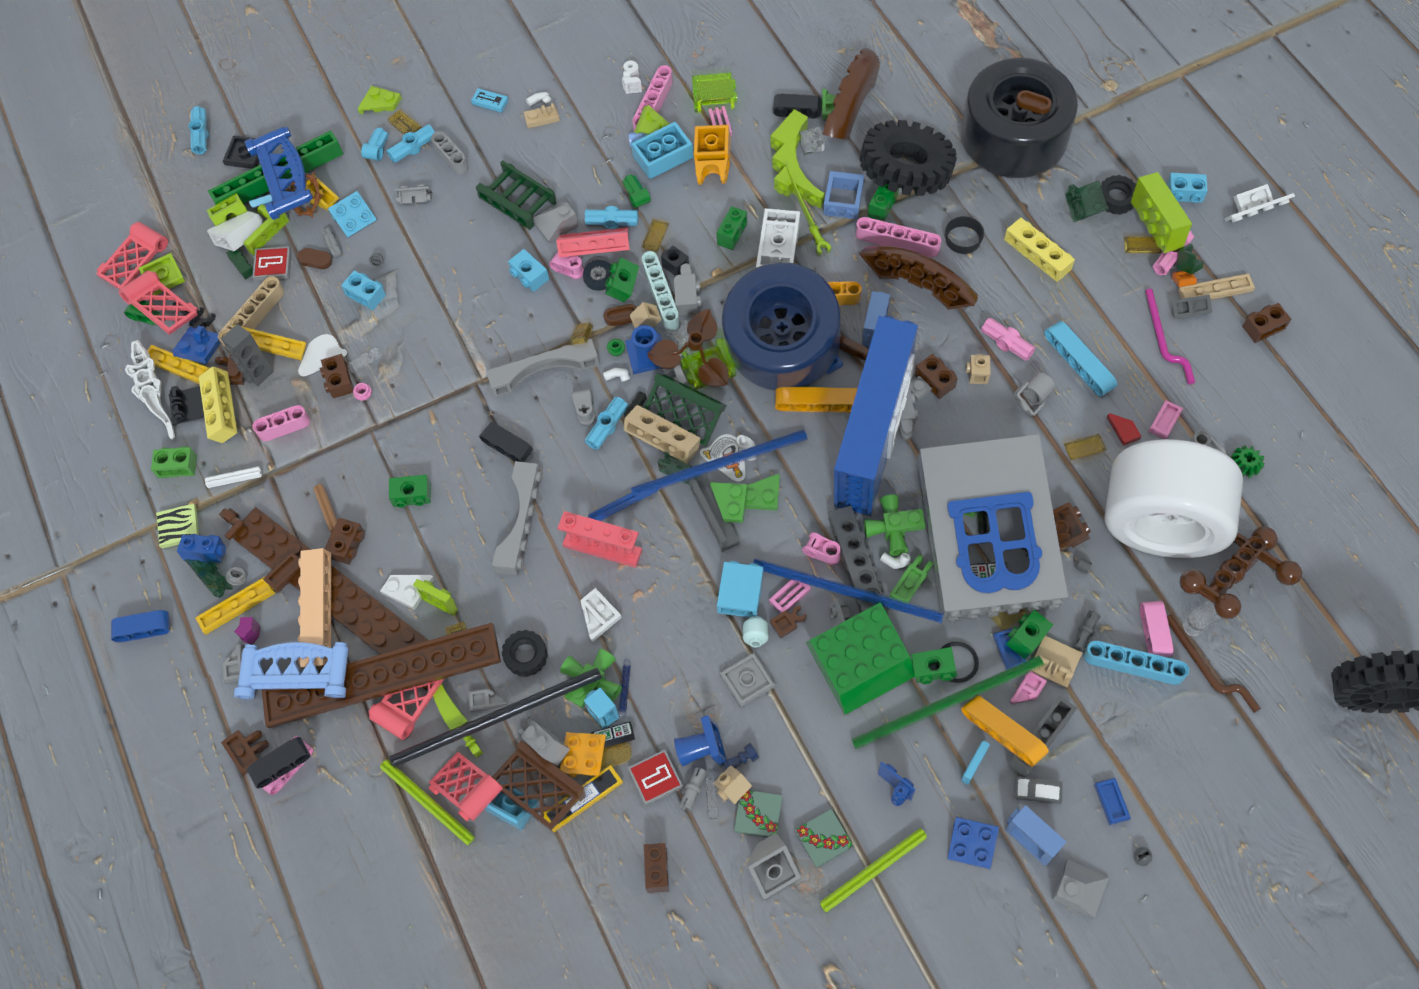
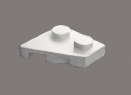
[380,575,434,610]
[580,588,622,642]

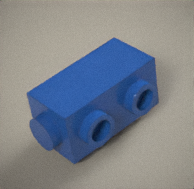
[177,534,226,563]

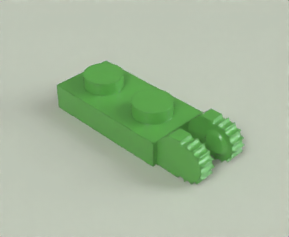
[889,554,933,604]

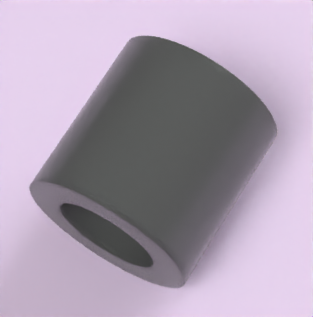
[1076,558,1092,574]

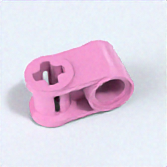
[549,252,584,279]
[802,532,840,565]

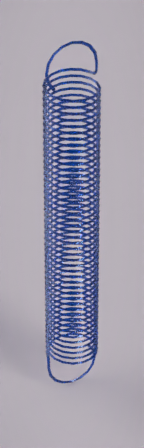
[619,659,631,717]

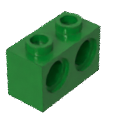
[717,206,748,250]

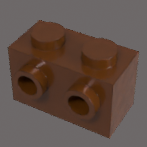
[324,518,365,565]

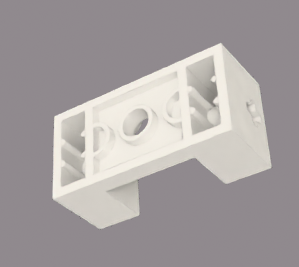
[756,208,800,268]

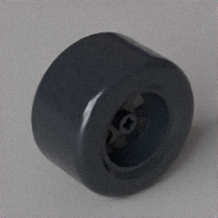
[961,58,1078,178]

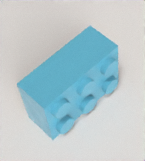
[631,122,694,179]

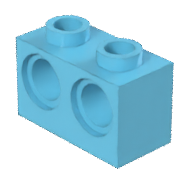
[1166,173,1207,203]
[341,270,386,310]

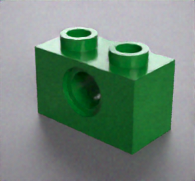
[868,183,899,221]
[605,257,639,302]
[389,475,431,508]
[1006,610,1053,660]
[911,647,957,684]

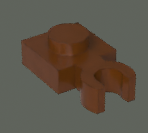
[770,606,807,639]

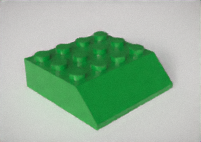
[806,602,915,715]

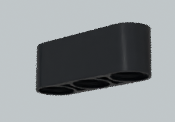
[772,94,822,119]
[479,422,533,462]
[247,737,311,789]

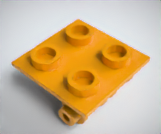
[560,732,606,777]

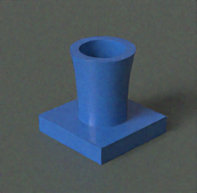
[625,325,662,375]
[674,715,727,767]

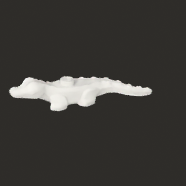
[125,340,175,440]

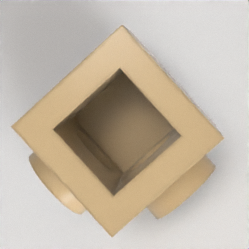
[630,302,662,328]
[966,354,990,384]
[713,765,752,804]

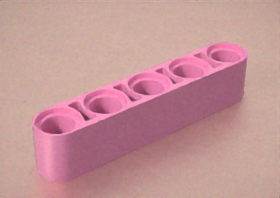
[632,65,673,131]
[856,217,941,257]

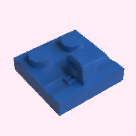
[172,326,221,364]

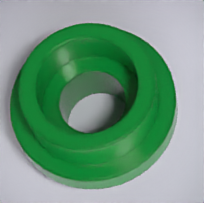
[607,339,625,356]

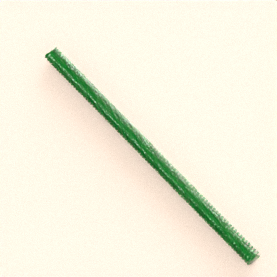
[851,656,1045,750]

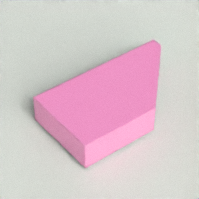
[1010,671,1047,704]

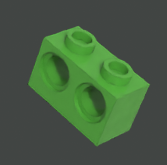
[151,446,197,478]

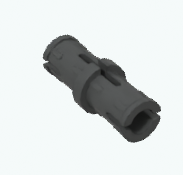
[1072,610,1101,652]

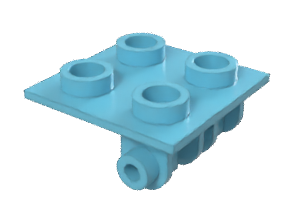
[328,191,377,237]

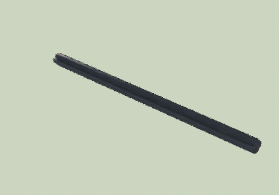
[389,668,602,767]

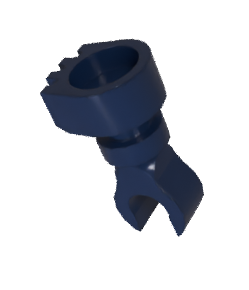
[723,743,759,769]

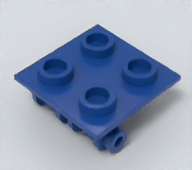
[878,762,916,806]
[947,817,999,869]

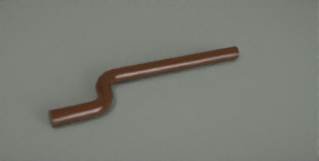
[1167,614,1261,713]

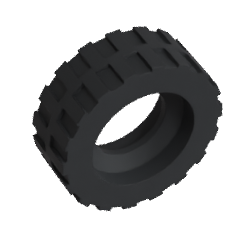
[1097,175,1136,215]
[502,630,548,677]

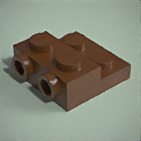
[1053,501,1091,551]

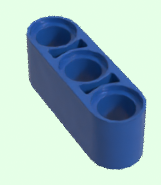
[111,610,170,642]

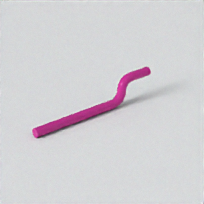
[1145,289,1195,384]

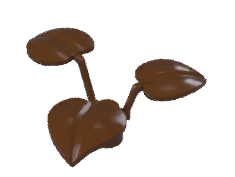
[647,309,729,387]

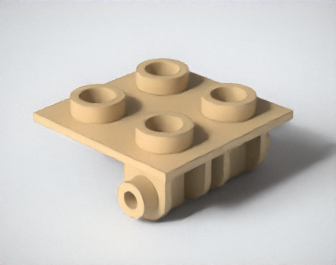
[1030,636,1082,688]

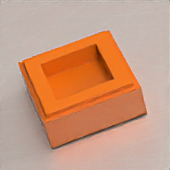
[1172,271,1197,287]

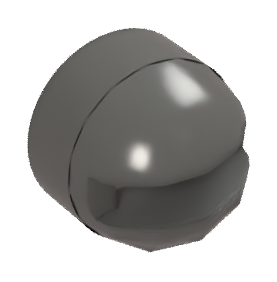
[369,253,384,268]
[1133,847,1152,866]

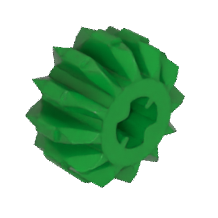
[1230,445,1265,478]

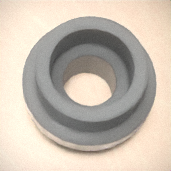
[226,567,246,586]

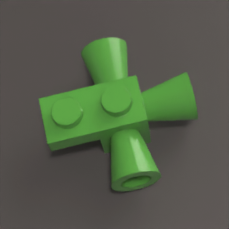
[863,495,926,556]
[560,648,622,709]

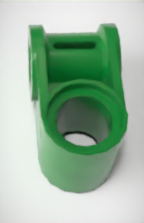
[124,300,162,325]

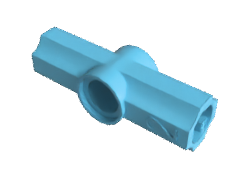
[188,106,209,155]
[386,124,435,163]
[585,206,638,229]
[585,397,628,450]

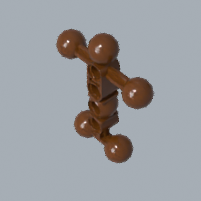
[1179,526,1303,619]

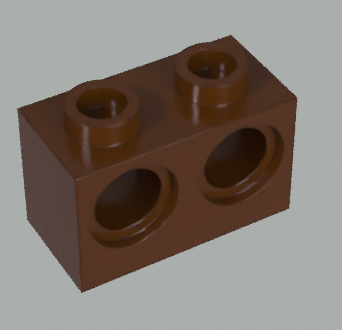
[1242,303,1292,343]
[914,353,958,399]
[320,354,354,399]
[644,843,669,893]

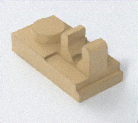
[524,103,560,129]

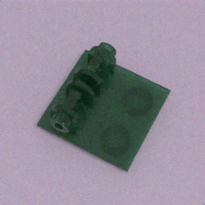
[1065,180,1108,222]
[185,559,233,598]

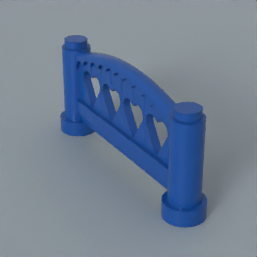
[245,126,313,220]

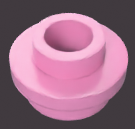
[353,383,372,401]

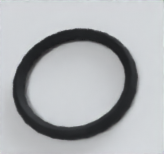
[936,642,979,683]

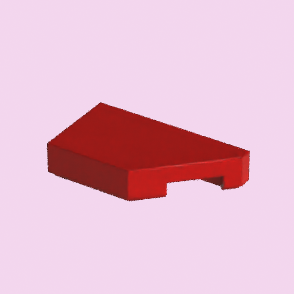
[1107,413,1142,446]

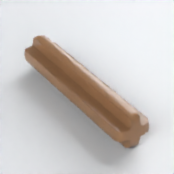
[313,484,337,533]

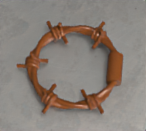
[286,172,324,218]

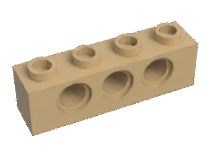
[624,405,701,464]

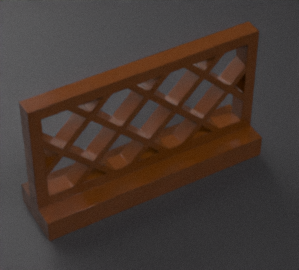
[492,740,586,831]

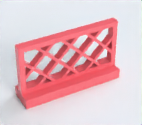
[556,227,629,257]

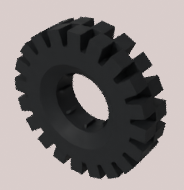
[860,120,957,196]
[1331,650,1419,713]

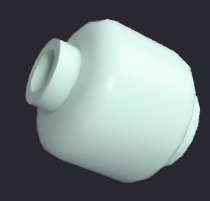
[743,616,769,647]

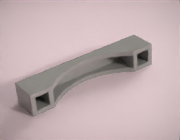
[486,339,599,397]
[492,461,542,576]

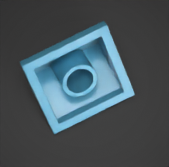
[485,782,538,831]

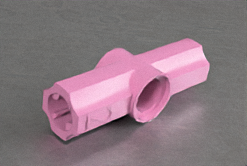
[1152,231,1194,276]
[981,318,1036,361]

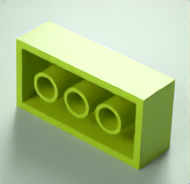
[1131,172,1192,253]

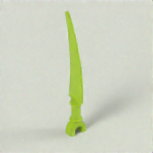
[786,165,831,256]
[431,684,483,758]

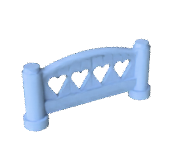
[234,642,348,699]

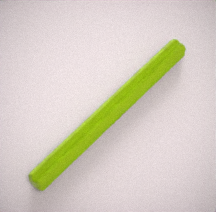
[380,759,475,845]
[820,828,927,912]

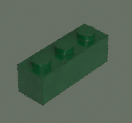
[226,249,253,280]

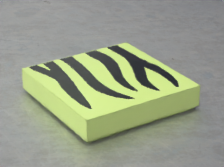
[156,504,199,549]

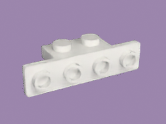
[1224,184,1295,223]

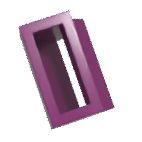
[234,617,260,645]

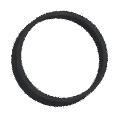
[945,216,984,254]

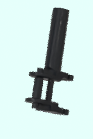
[172,302,216,327]

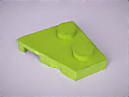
[357,86,402,114]
[634,105,669,136]

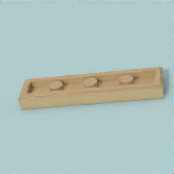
[1178,273,1255,300]

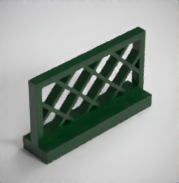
[644,373,727,446]

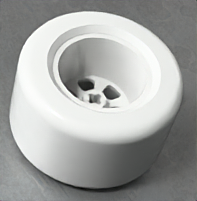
[1105,439,1243,558]

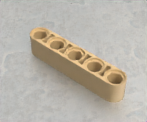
[218,276,284,347]

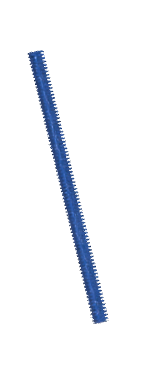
[630,429,808,499]
[754,558,944,624]

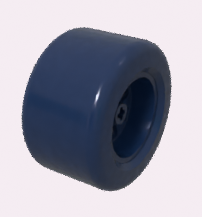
[722,262,841,390]

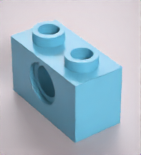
[508,249,549,292]
[584,688,619,729]

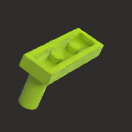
[243,204,289,256]

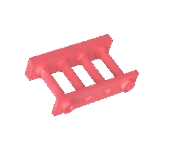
[557,511,642,568]

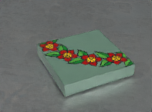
[734,790,782,838]
[795,809,853,869]

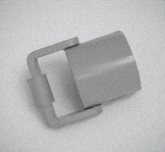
[1013,372,1055,416]

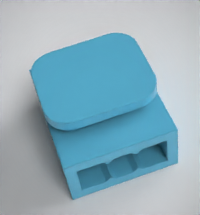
[717,561,763,617]

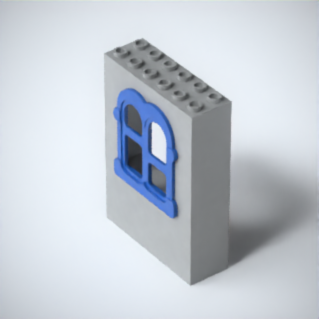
[918,434,1068,622]

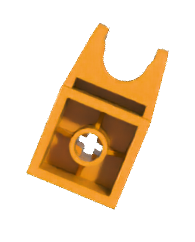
[694,125,731,185]

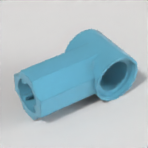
[361,128,389,161]

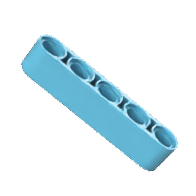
[1044,321,1118,397]
[1084,641,1189,685]

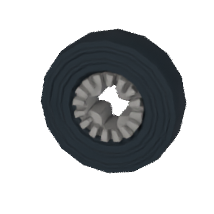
[583,260,611,291]

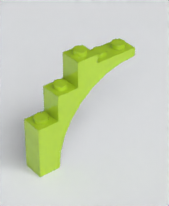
[770,110,825,209]

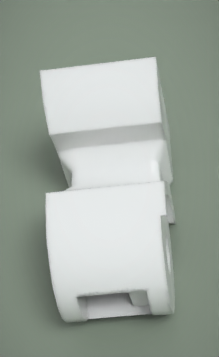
[622,61,642,94]

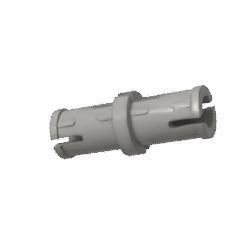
[679,767,707,812]

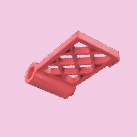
[96,222,168,289]
[118,270,198,335]
[369,679,444,740]
[429,752,503,821]

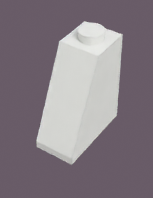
[207,211,263,251]

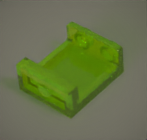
[692,72,737,113]
[680,338,736,390]

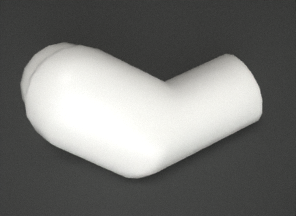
[526,92,551,106]
[603,368,630,382]
[736,435,756,461]
[880,552,911,569]

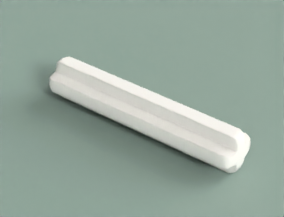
[205,466,262,488]

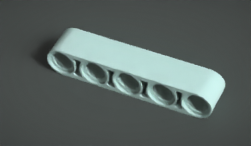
[642,251,679,331]

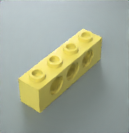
[1004,218,1075,282]
[199,366,237,443]

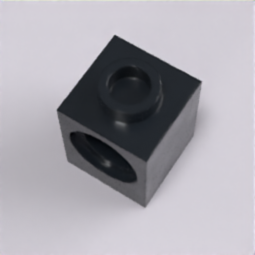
[661,245,689,276]

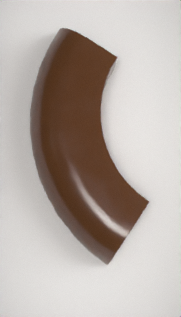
[823,48,880,139]
[859,245,978,310]

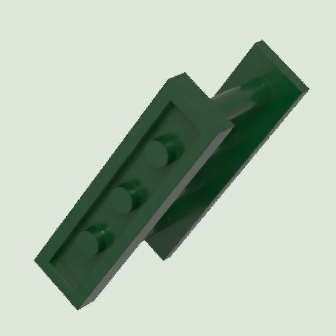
[476,160,556,230]

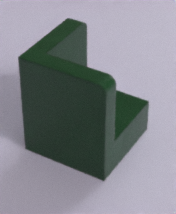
[1177,244,1204,275]

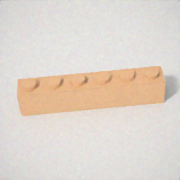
[298,548,331,670]

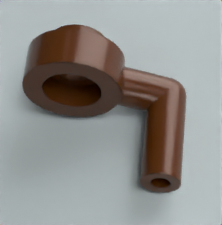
[219,508,244,540]

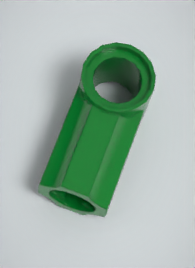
[622,174,651,209]

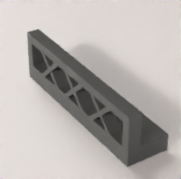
[689,477,740,552]

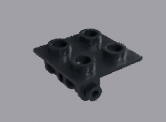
[169,386,204,425]

